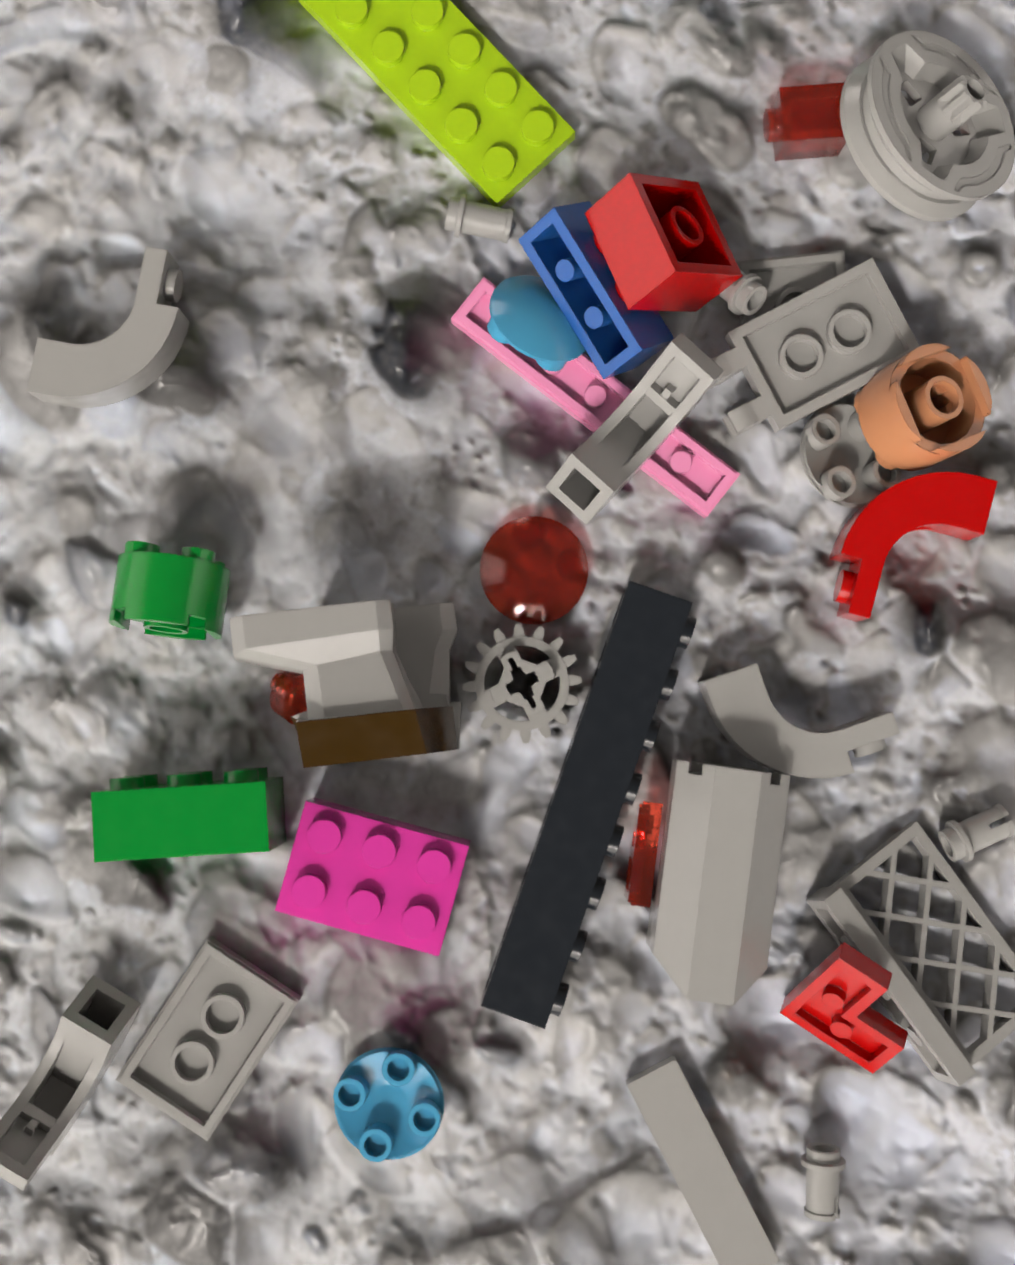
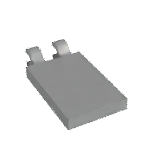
[708,258,920,438]

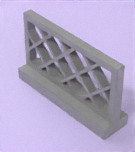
[806,821,1015,1087]

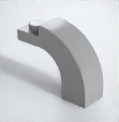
[27,246,190,408]
[545,332,724,525]
[698,663,900,778]
[0,975,141,1191]

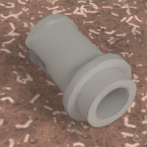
[444,194,514,244]
[718,270,767,316]
[938,804,1015,862]
[801,1142,846,1222]

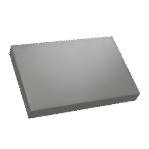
[115,937,302,1141]

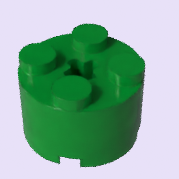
[109,541,231,640]

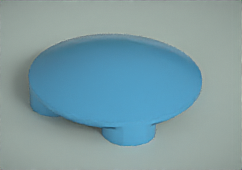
[487,275,586,372]
[333,1047,444,1162]

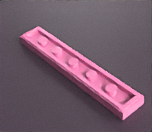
[451,277,740,519]

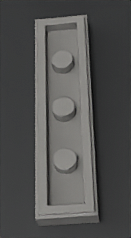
[625,1055,780,1265]

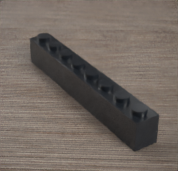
[481,580,697,1029]

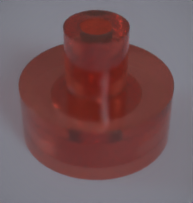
[270,671,307,725]

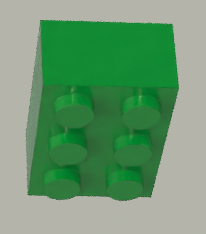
[91,767,287,862]

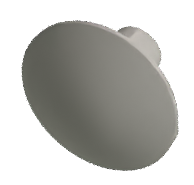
[800,403,902,508]

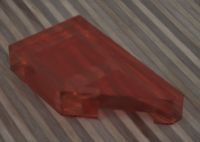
[624,801,663,908]

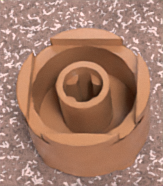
[854,343,992,471]

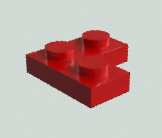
[780,942,908,1074]

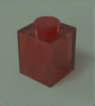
[763,82,846,161]

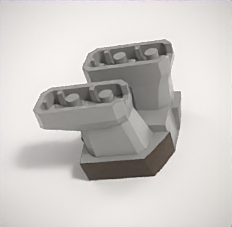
[229,599,462,768]

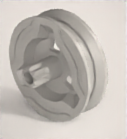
[840,30,1015,222]

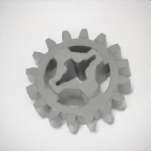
[462,623,582,743]

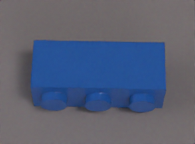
[518,201,675,379]

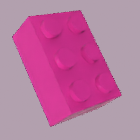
[275,797,471,956]

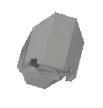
[646,759,790,1006]

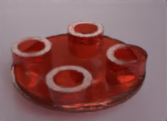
[480,516,588,625]

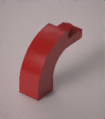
[829,471,998,622]

